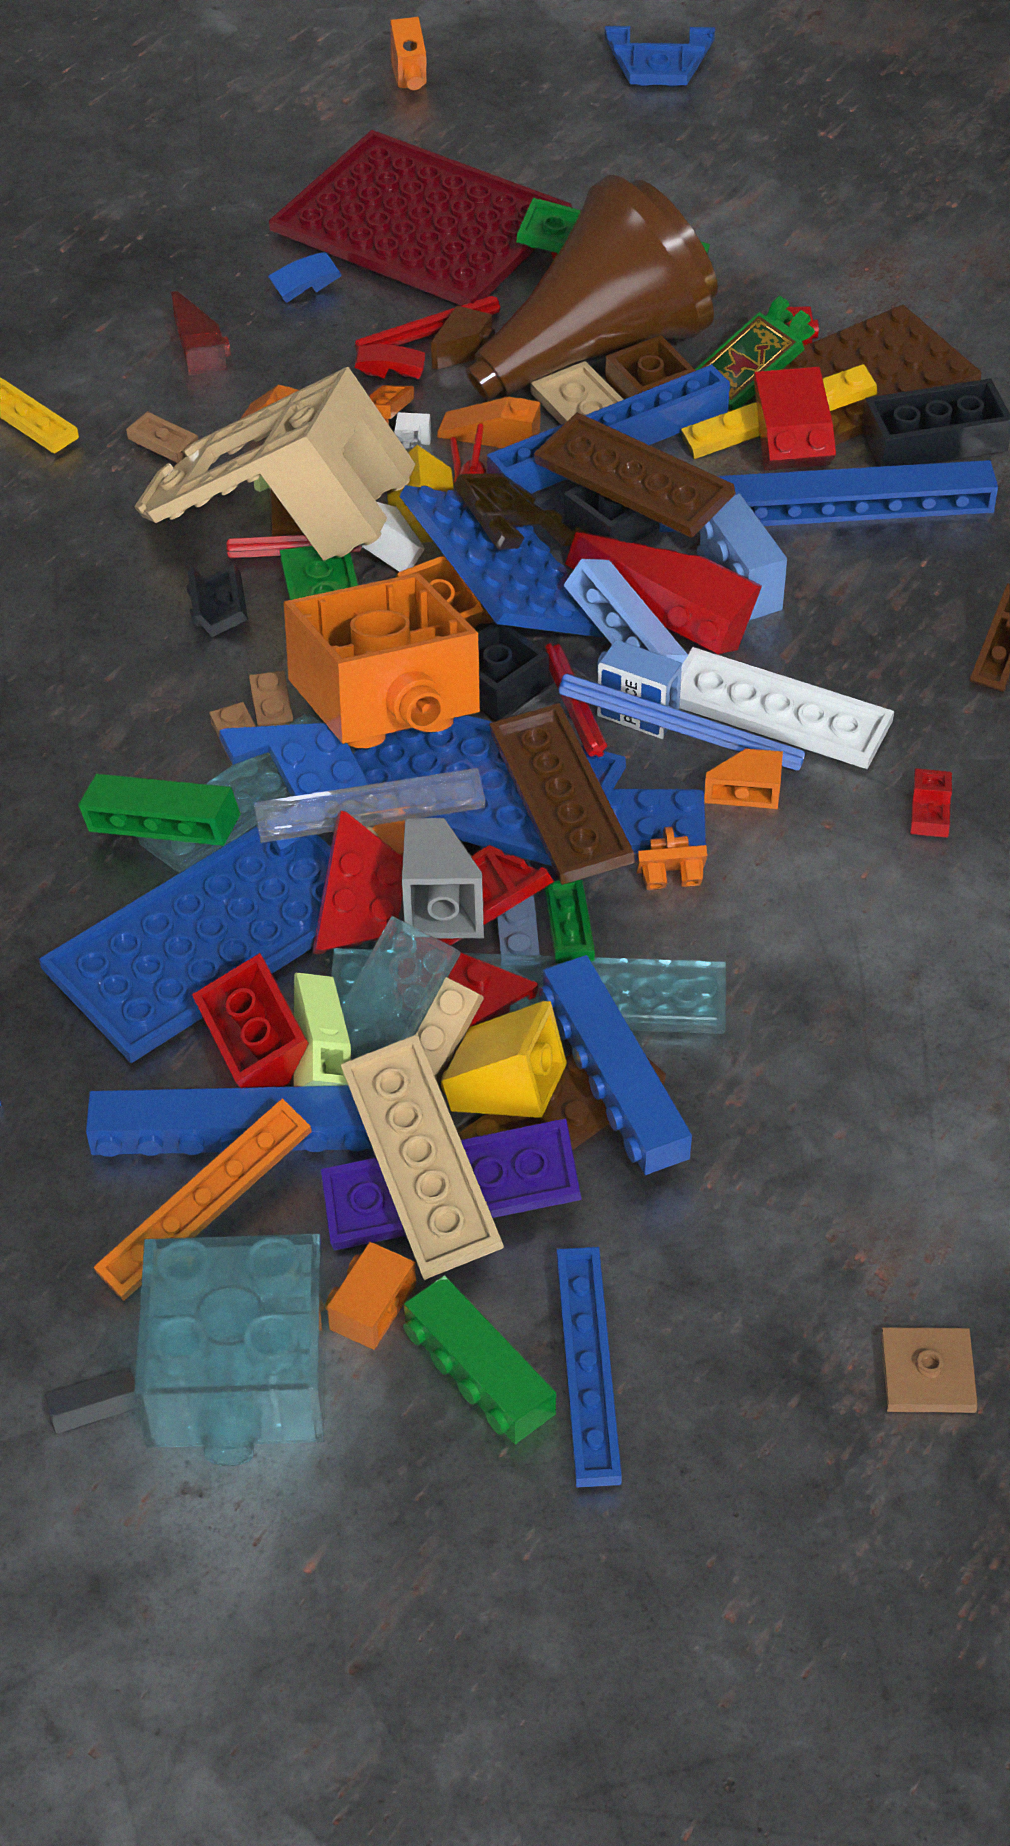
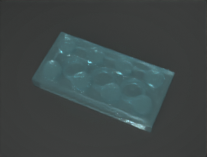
[341,916,461,1060]

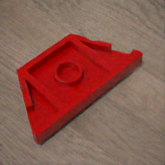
[312,811,403,955]
[428,845,554,947]
[398,930,538,1034]

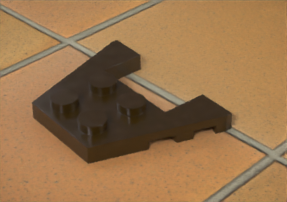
[453,473,586,550]

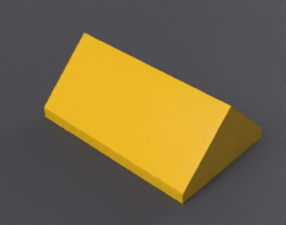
[387,445,454,543]

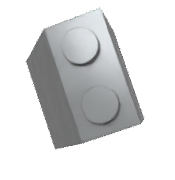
[402,818,484,939]

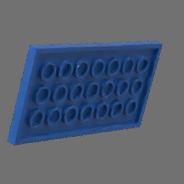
[344,715,626,866]
[39,808,331,1063]

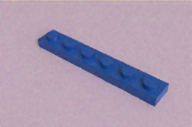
[557,1247,622,1488]

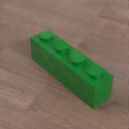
[78,774,241,846]
[403,1275,556,1444]

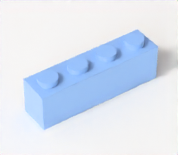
[564,559,688,663]

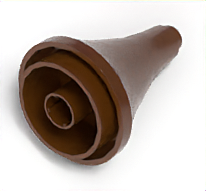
[465,175,718,402]

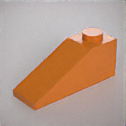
[437,397,540,448]

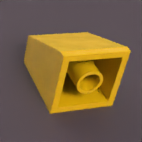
[441,1001,567,1118]

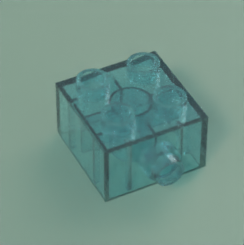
[135,1234,327,1466]

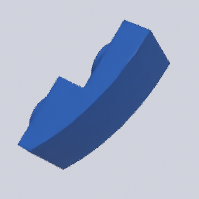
[268,252,342,303]

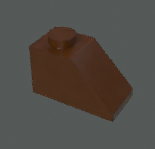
[431,305,495,369]

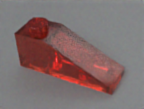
[171,291,231,375]

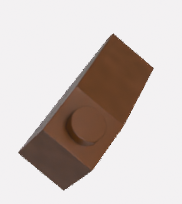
[969,583,1010,692]

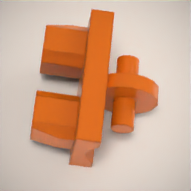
[635,826,708,890]

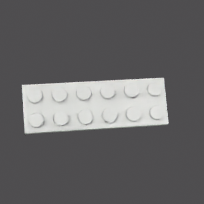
[680,647,894,769]

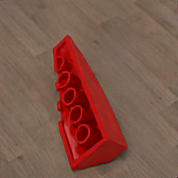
[565,532,762,654]

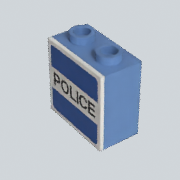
[596,640,682,739]

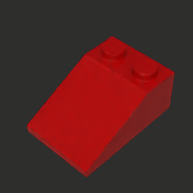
[754,367,836,471]

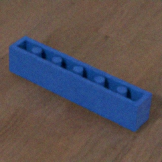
[539,955,692,1175]

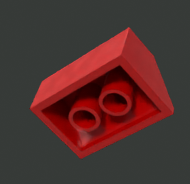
[192,953,309,1088]

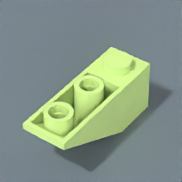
[294,973,351,1087]

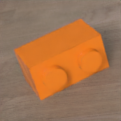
[325,1242,416,1350]

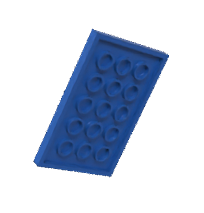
[399,485,604,638]

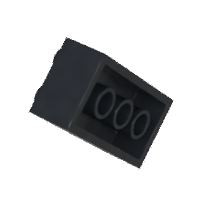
[862,378,1010,467]

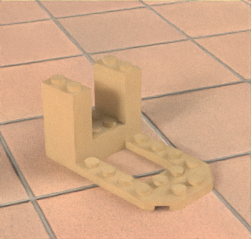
[134,366,416,561]

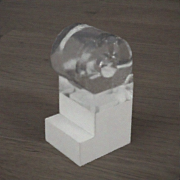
[394,412,431,452]

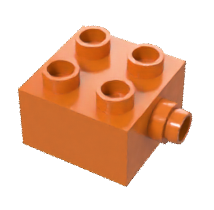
[284,573,480,748]

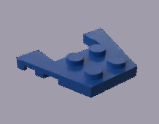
[605,26,715,87]
[219,723,368,857]

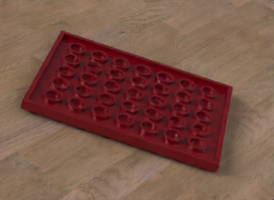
[269,130,572,306]

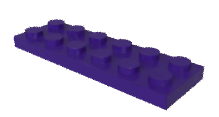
[321,1118,582,1251]

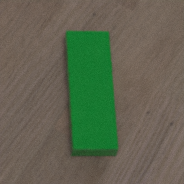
[544,880,595,963]

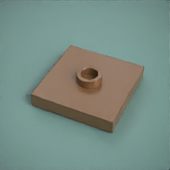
[881,1327,978,1413]

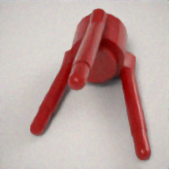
[450,423,487,483]

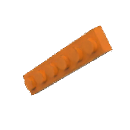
[93,1098,312,1301]

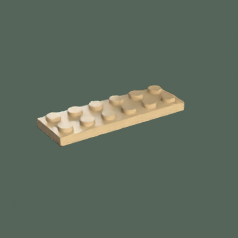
[340,1034,504,1280]

